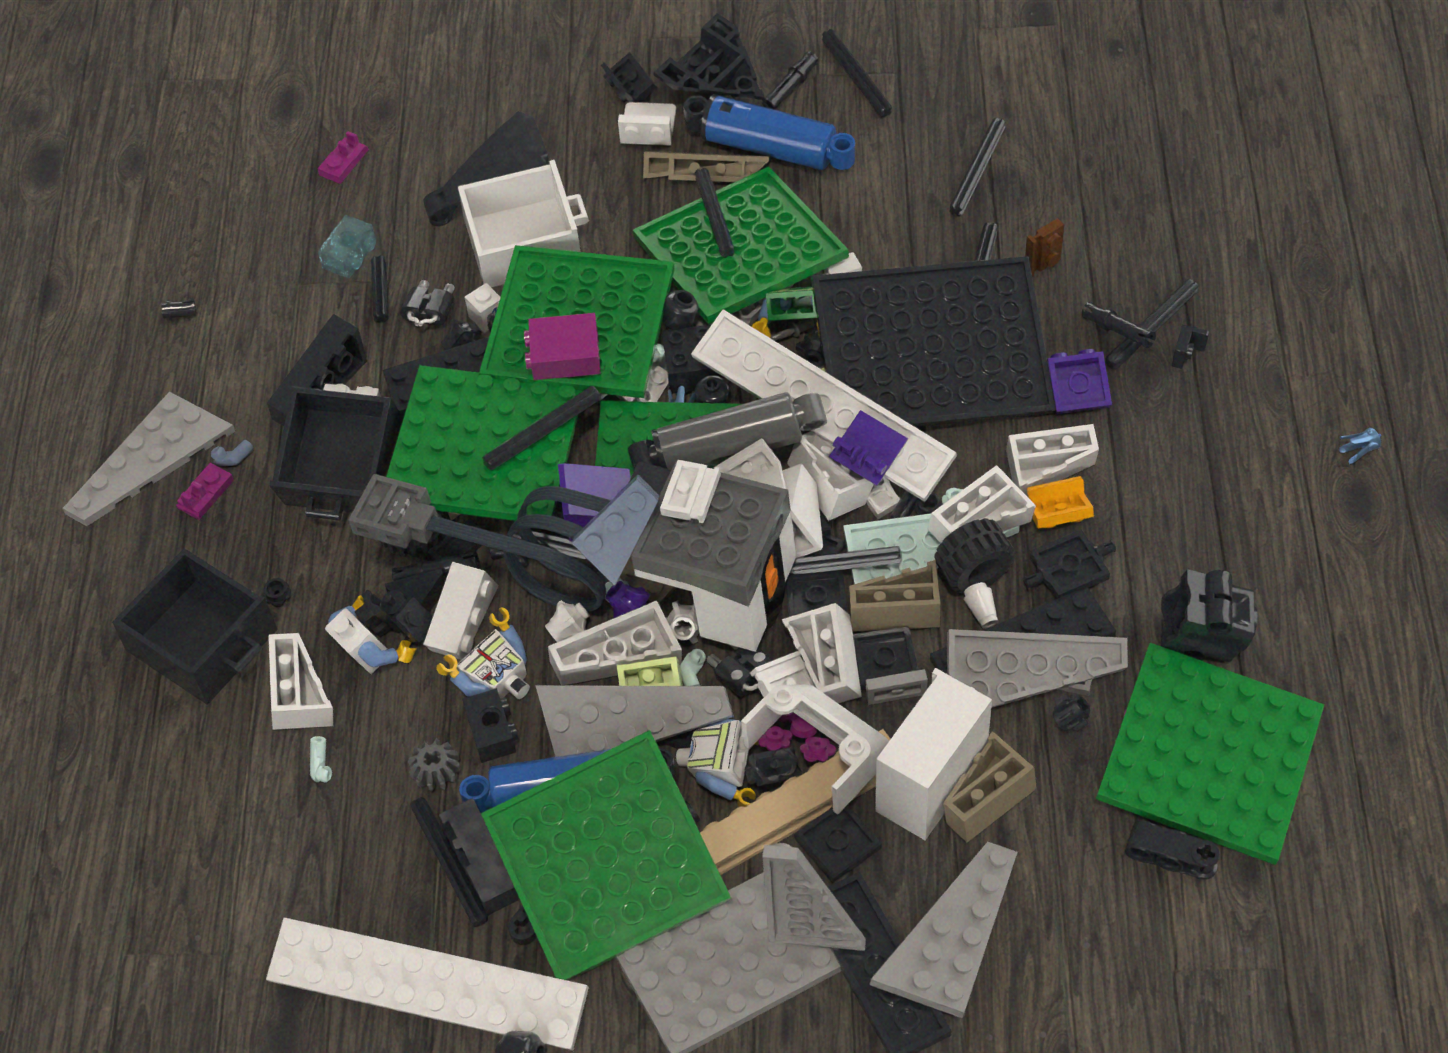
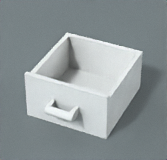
[458,160,589,287]
[876,668,992,840]

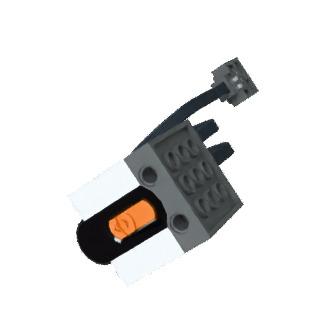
[348,461,796,652]

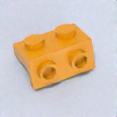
[1027,476,1094,529]

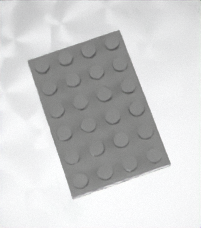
[615,872,841,1053]

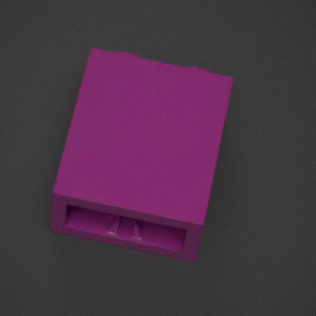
[524,313,601,380]

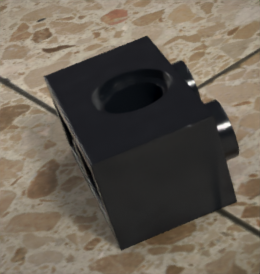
[462,688,519,763]

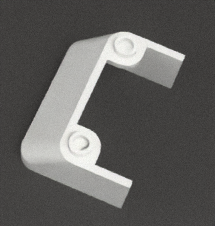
[741,684,889,814]

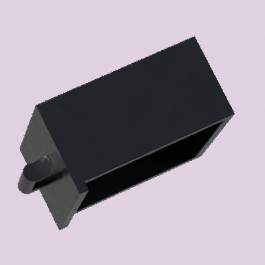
[269,387,402,521]
[112,548,277,705]

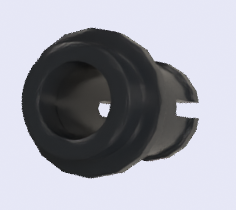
[161,299,196,321]

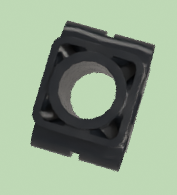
[1161,569,1258,662]

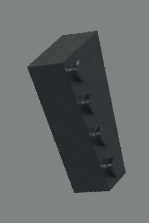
[267,314,367,426]

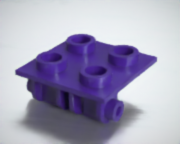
[829,410,908,486]

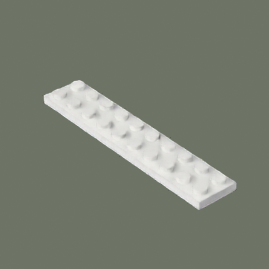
[691,310,957,502]
[266,918,589,1051]

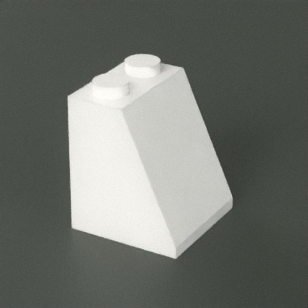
[783,463,823,558]

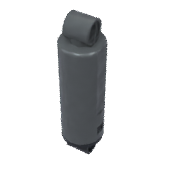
[627,392,827,472]

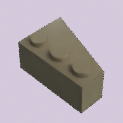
[849,560,940,631]
[944,731,1036,842]

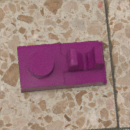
[318,131,369,184]
[176,463,234,520]

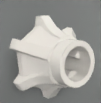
[545,600,590,642]
[666,601,699,644]

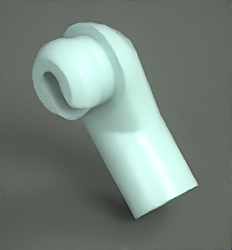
[653,343,667,370]
[680,649,706,686]
[310,736,332,783]

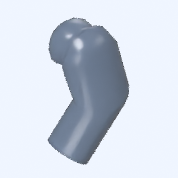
[211,440,254,466]

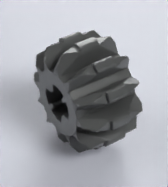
[408,738,460,792]

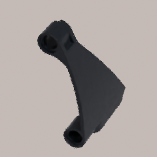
[423,111,549,226]

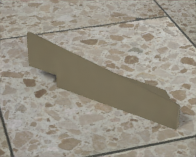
[643,151,769,182]

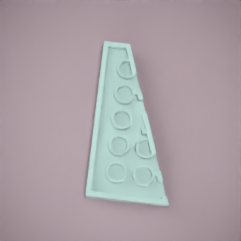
[844,514,1020,584]

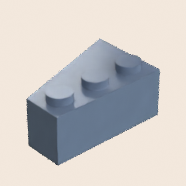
[572,475,659,586]

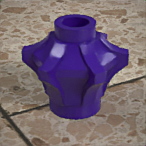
[605,581,650,618]

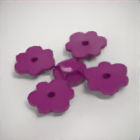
[759,712,836,761]

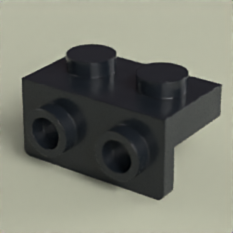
[601,52,658,103]

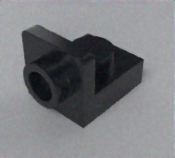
[1172,325,1209,369]

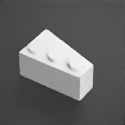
[1006,424,1099,496]
[424,562,499,660]
[782,603,862,703]
[269,633,333,729]

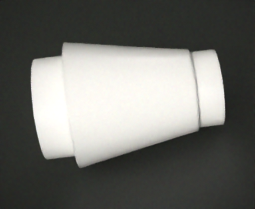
[964,582,998,628]

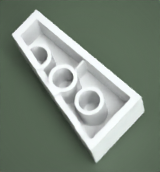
[548,601,682,685]

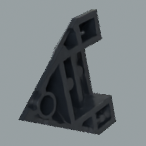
[654,13,765,100]

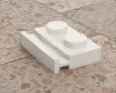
[660,460,721,523]
[750,651,816,697]

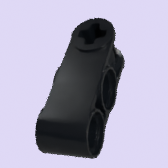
[1125,821,1220,880]

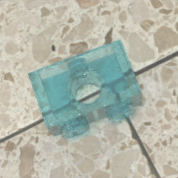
[318,215,377,279]

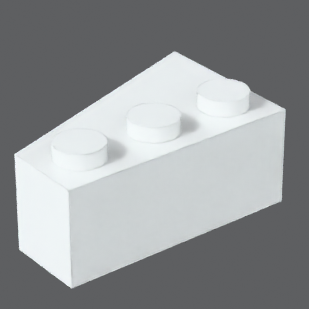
[787,431,873,521]
[928,465,1036,543]

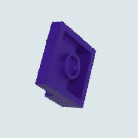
[1047,349,1112,415]

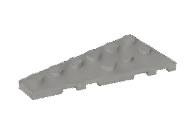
[63,392,235,526]
[947,629,1128,708]
[535,685,734,757]
[870,842,1017,1018]
[763,843,866,951]

